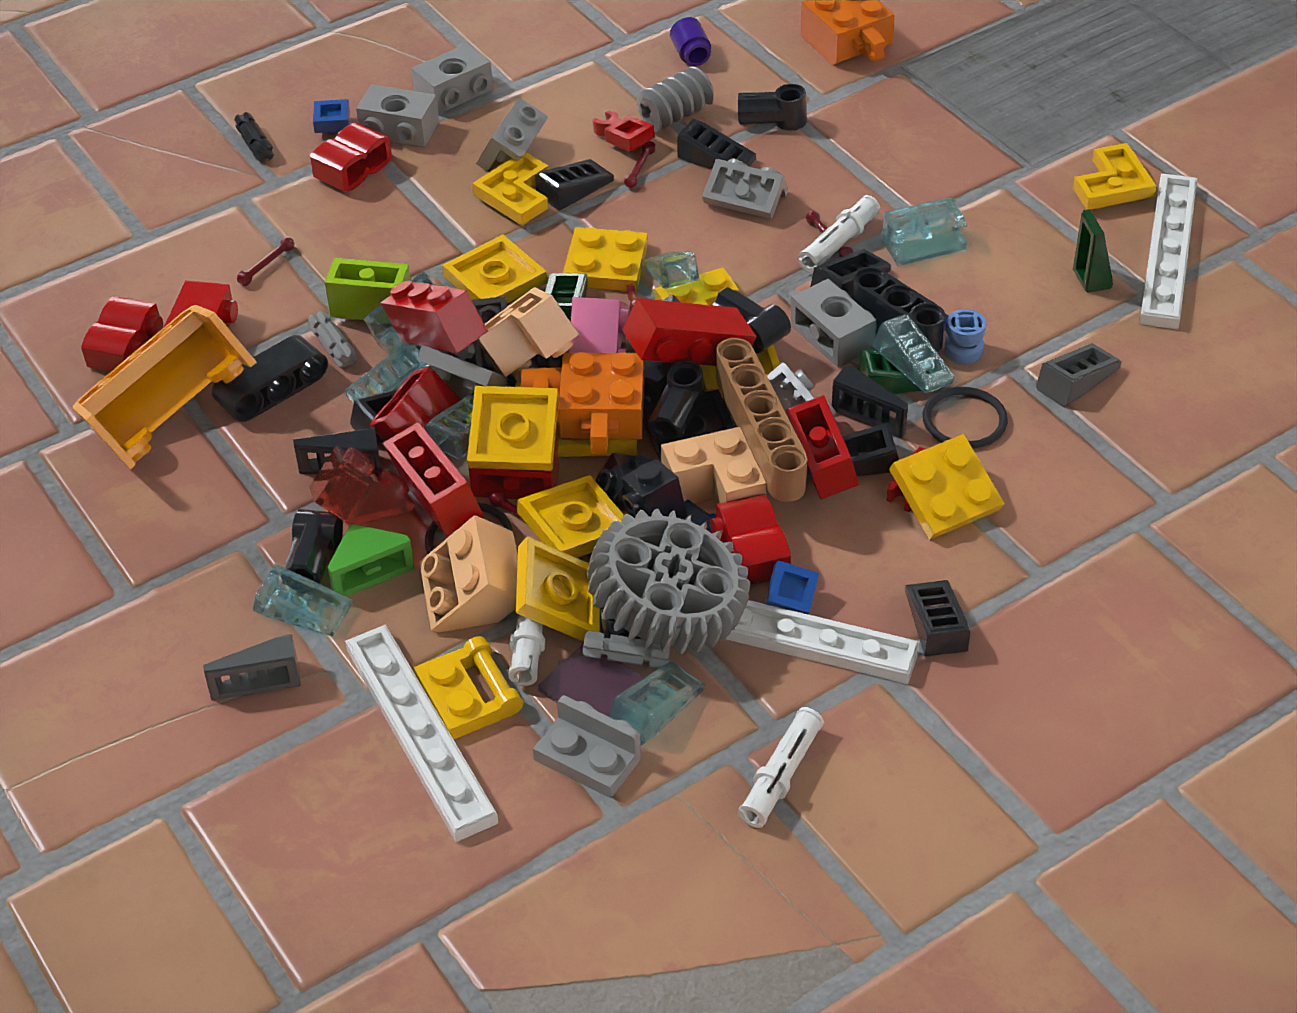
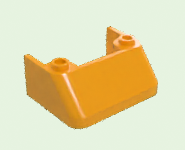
[72,305,257,470]

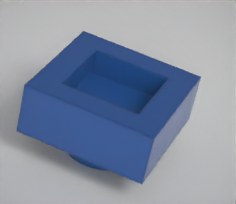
[313,99,350,134]
[764,561,819,614]

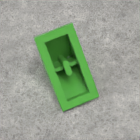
[328,523,415,601]

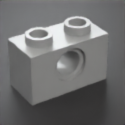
[411,43,493,114]
[356,84,439,147]
[791,279,877,368]

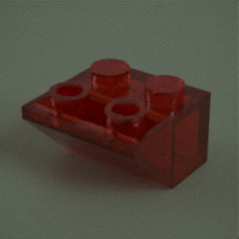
[309,446,415,525]

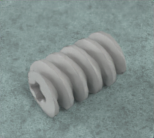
[637,66,714,133]

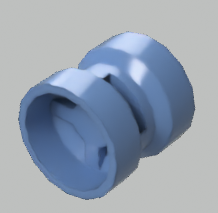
[944,309,987,364]

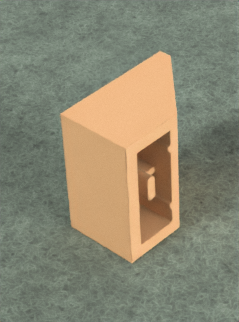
[419,515,518,633]

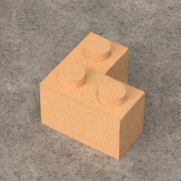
[476,287,579,377]
[661,427,766,505]

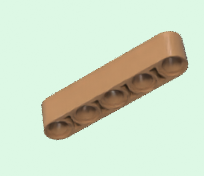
[716,338,807,502]

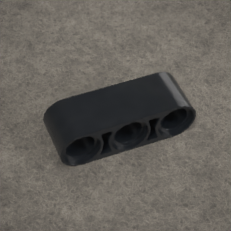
[852,267,946,355]
[212,335,328,422]

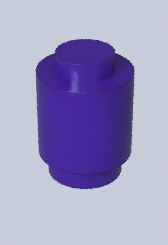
[670,17,711,66]

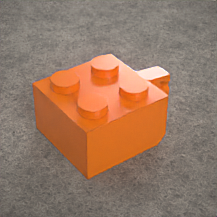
[801,0,895,65]
[558,352,645,455]

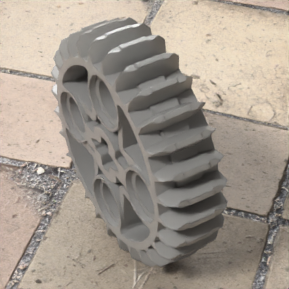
[586,509,751,654]

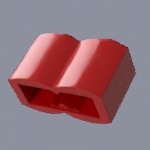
[310,123,392,191]
[81,296,163,372]
[370,366,461,442]
[710,493,791,584]

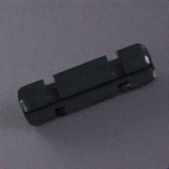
[234,112,274,162]

